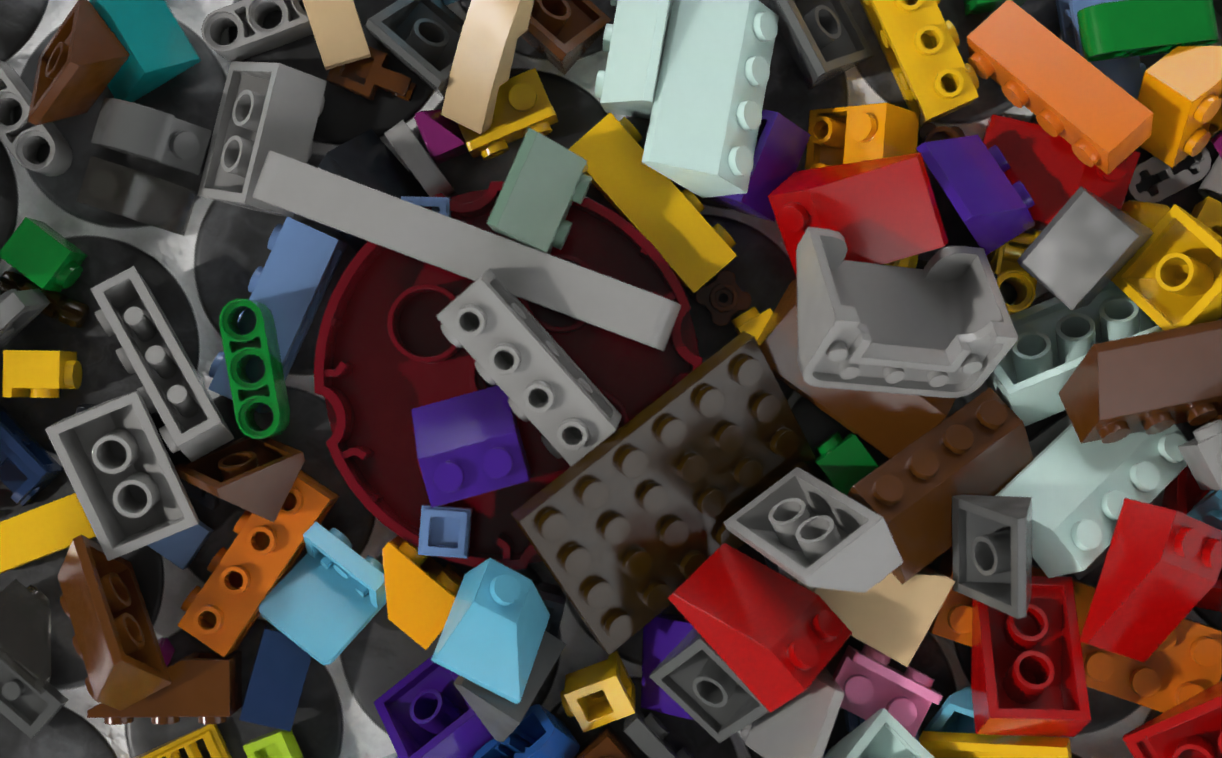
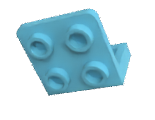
[259,522,387,665]

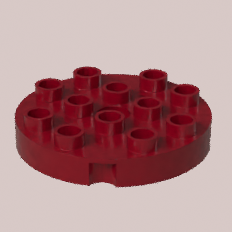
[314,181,703,570]

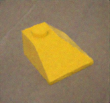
[1111,204,1222,331]

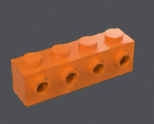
[967,0,1153,175]
[177,470,340,657]

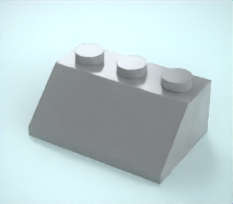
[197,61,327,218]
[45,390,200,561]
[723,467,904,593]

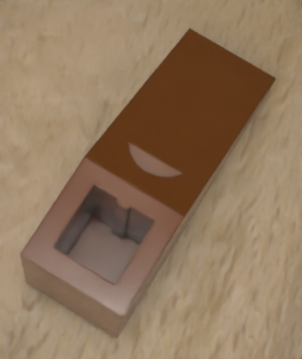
[87,651,242,725]

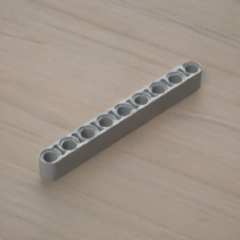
[252,151,681,351]

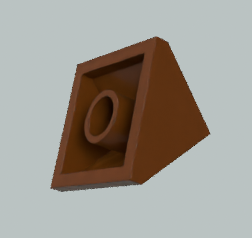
[27,0,130,126]
[521,0,612,75]
[174,436,305,522]

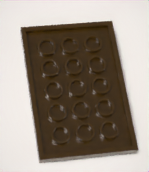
[511,331,825,655]

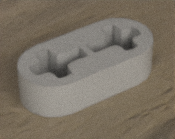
[384,120,455,197]
[1125,147,1212,203]

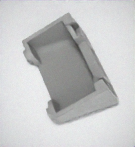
[796,227,1019,398]

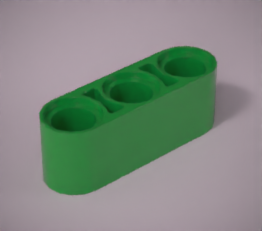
[1077,0,1219,62]
[219,299,290,439]

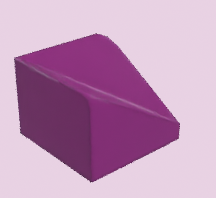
[414,109,469,164]

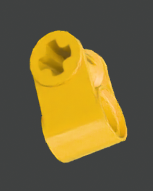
[986,230,1042,315]

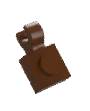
[326,46,417,102]

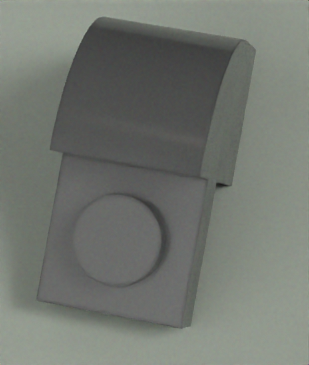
[91,98,212,175]

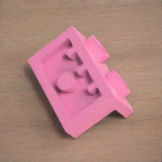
[833,644,943,738]

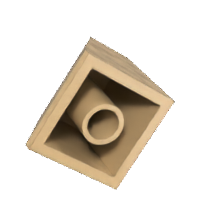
[793,566,955,667]

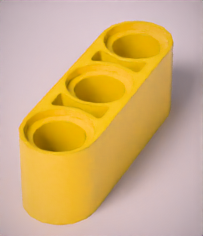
[0,493,96,574]

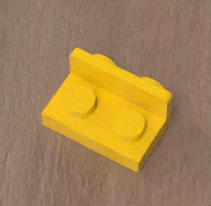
[458,68,558,160]

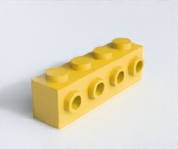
[860,0,979,128]
[568,112,737,296]

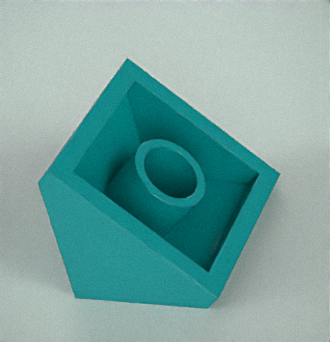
[89,0,201,102]

